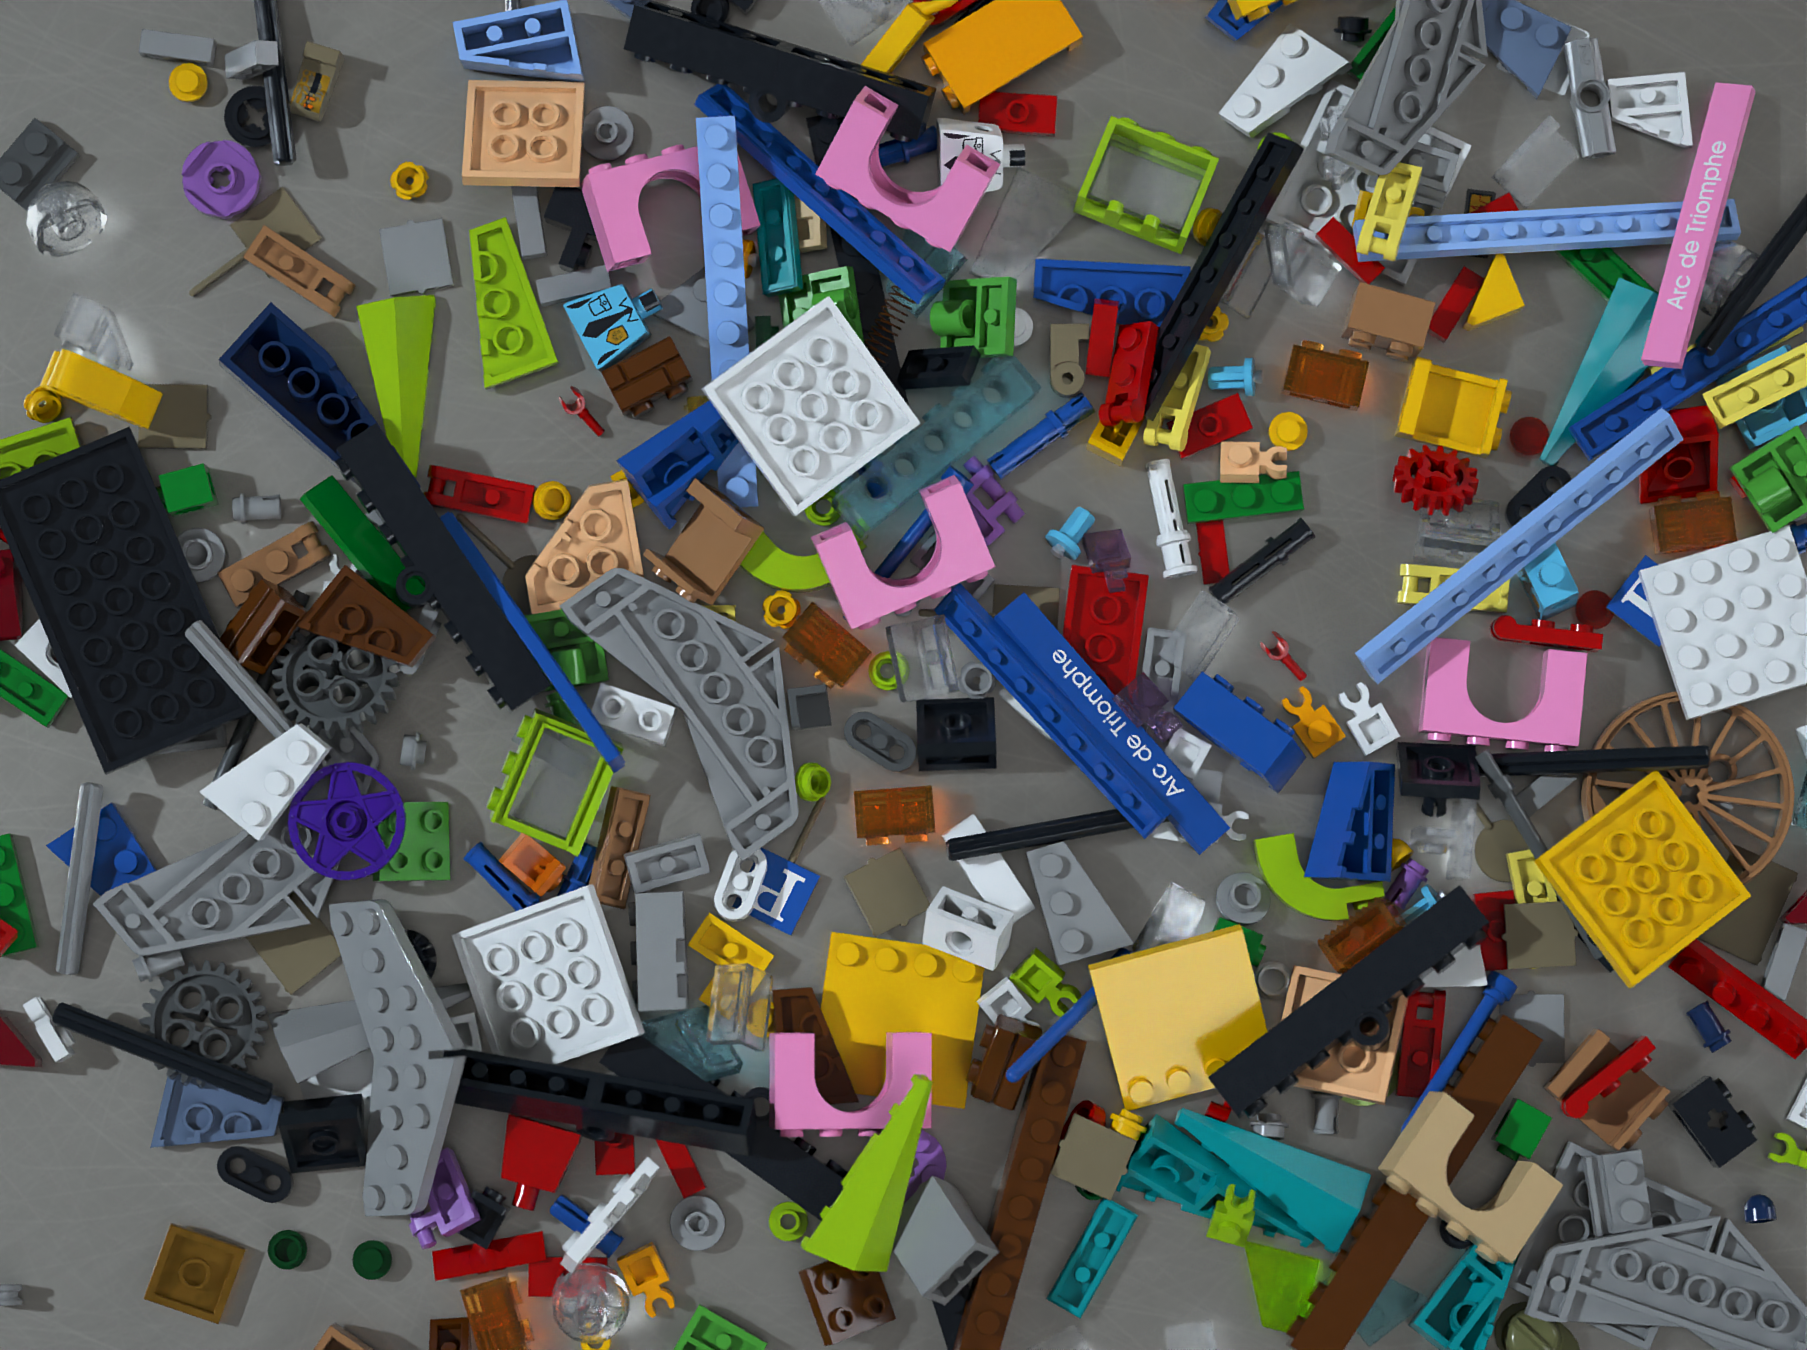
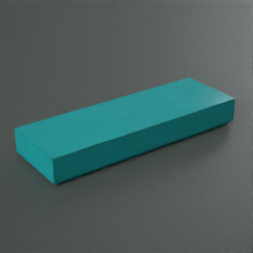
[752,178,803,298]
[1046,1198,1138,1319]

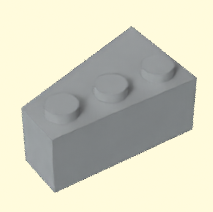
[1025,841,1134,966]
[628,891,690,1012]

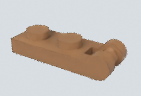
[243,225,356,318]
[217,521,332,608]

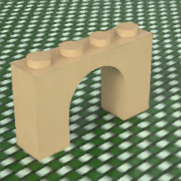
[1378,1091,1563,1264]

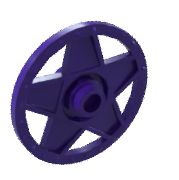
[288,762,406,880]

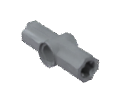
[1563,38,1616,159]

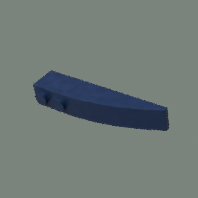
[218,302,421,488]

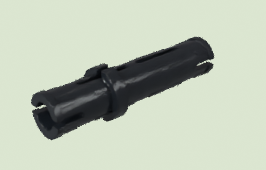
[1208,518,1315,608]

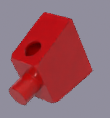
[501,1114,583,1211]

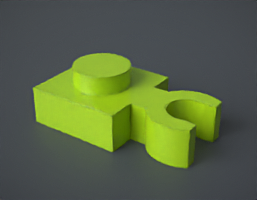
[1009,947,1081,1017]
[1206,1184,1256,1247]

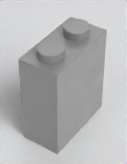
[892,1175,999,1305]

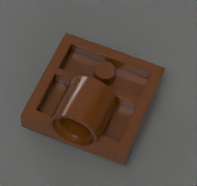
[799,1260,896,1346]

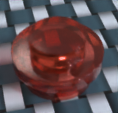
[1509,417,1549,456]
[1575,590,1614,630]

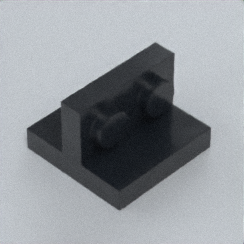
[916,697,997,771]
[278,1093,367,1174]

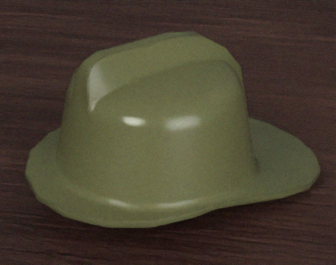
[1494,1301,1580,1350]

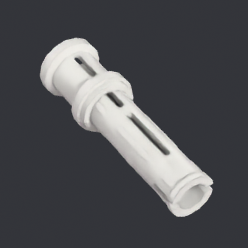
[1145,459,1198,579]

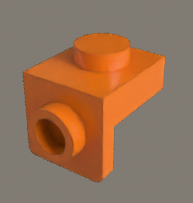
[498,833,566,897]

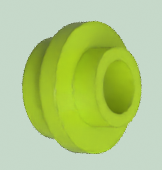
[805,489,843,526]
[868,651,907,691]
[795,762,831,802]
[769,1202,808,1241]

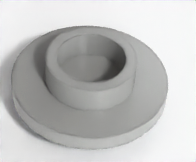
[582,106,634,161]
[177,528,225,582]
[1216,872,1271,926]
[670,1195,725,1251]

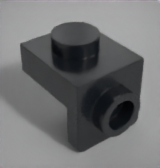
[457,1186,511,1249]

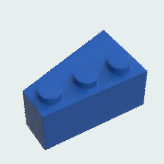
[1174,671,1307,794]
[1304,761,1395,882]

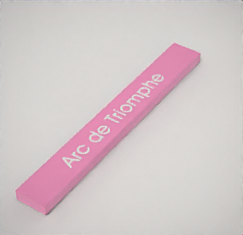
[1641,83,1755,369]

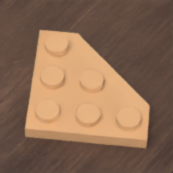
[525,479,644,614]

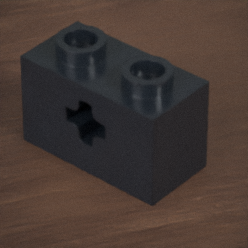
[1668,1076,1757,1168]

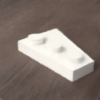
[1219,23,1352,139]
[199,723,331,841]
[560,1157,659,1274]

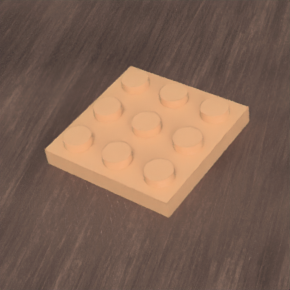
[462,80,585,187]
[1281,965,1408,1105]

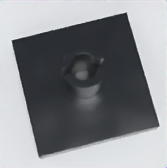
[1396,742,1481,817]

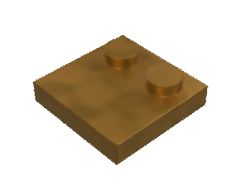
[144,1223,245,1324]

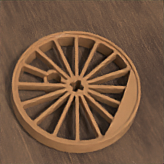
[1581,692,1794,885]

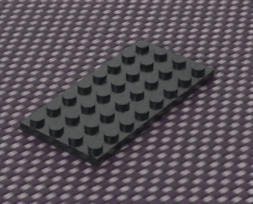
[0,426,252,775]

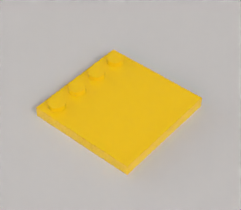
[1534,770,1751,989]
[1088,924,1268,1111]
[821,932,984,1109]

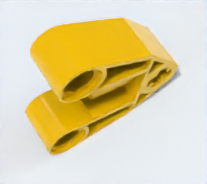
[40,349,163,430]

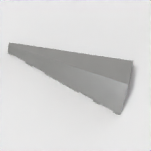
[268,983,472,1084]

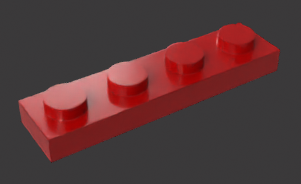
[1668,939,1807,1059]

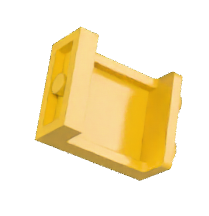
[1395,356,1512,459]

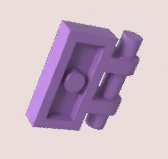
[963,455,1026,547]
[409,1148,481,1249]

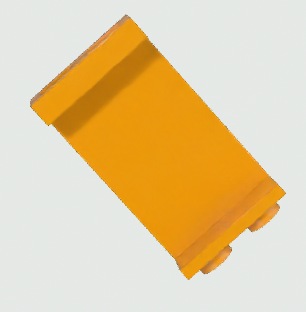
[921,0,1083,115]

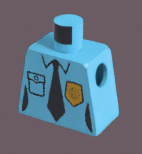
[563,284,663,372]
[1517,543,1579,620]

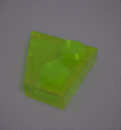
[1244,1240,1320,1332]

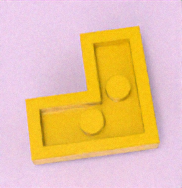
[688,912,774,1021]

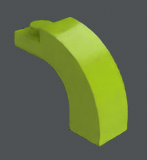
[739,522,868,593]
[1252,833,1385,921]

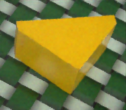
[1462,254,1525,331]
[1086,417,1145,466]

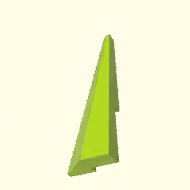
[356,295,436,478]
[801,1074,933,1272]

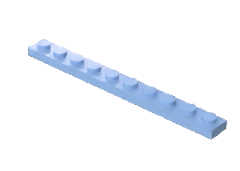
[696,116,759,507]
[1353,199,1741,262]
[1355,408,1683,684]

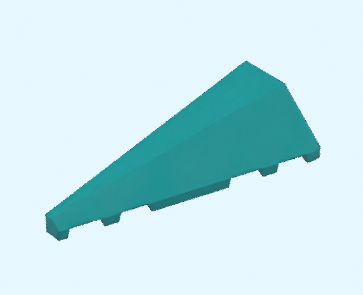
[1540,278,1658,466]
[1174,1108,1371,1254]
[1115,1114,1314,1248]
[1408,1243,1517,1350]

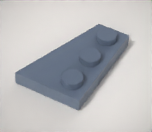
[1482,0,1572,99]
[150,1073,285,1148]

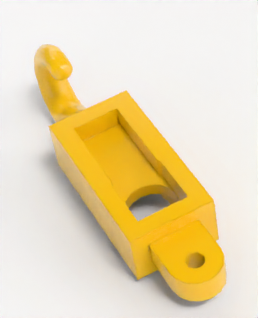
[861,0,958,74]

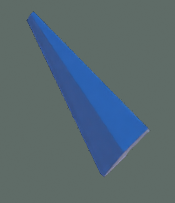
[616,400,739,529]

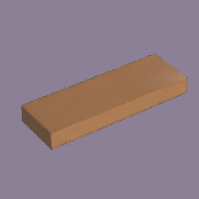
[589,786,651,909]

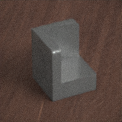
[787,684,832,731]

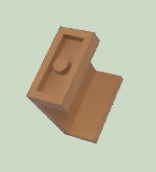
[643,478,765,605]
[1542,1029,1670,1151]

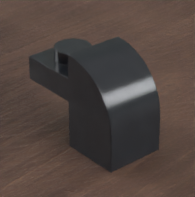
[544,187,598,273]

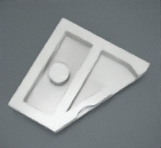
[1606,72,1693,148]

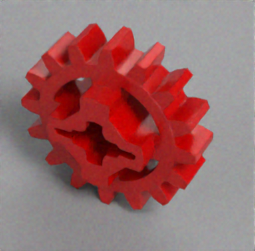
[1392,445,1479,516]

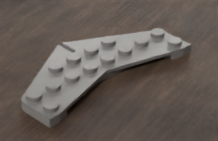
[1324,0,1488,176]
[559,568,799,861]
[92,726,379,957]
[329,899,466,1216]
[1524,1215,1807,1350]

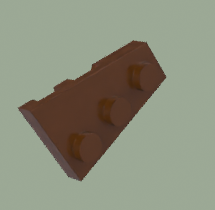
[296,565,437,668]
[772,987,859,1105]

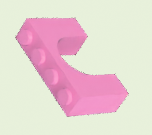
[815,86,1000,252]
[580,144,760,272]
[811,475,995,630]
[1419,637,1588,752]
[769,1032,932,1137]

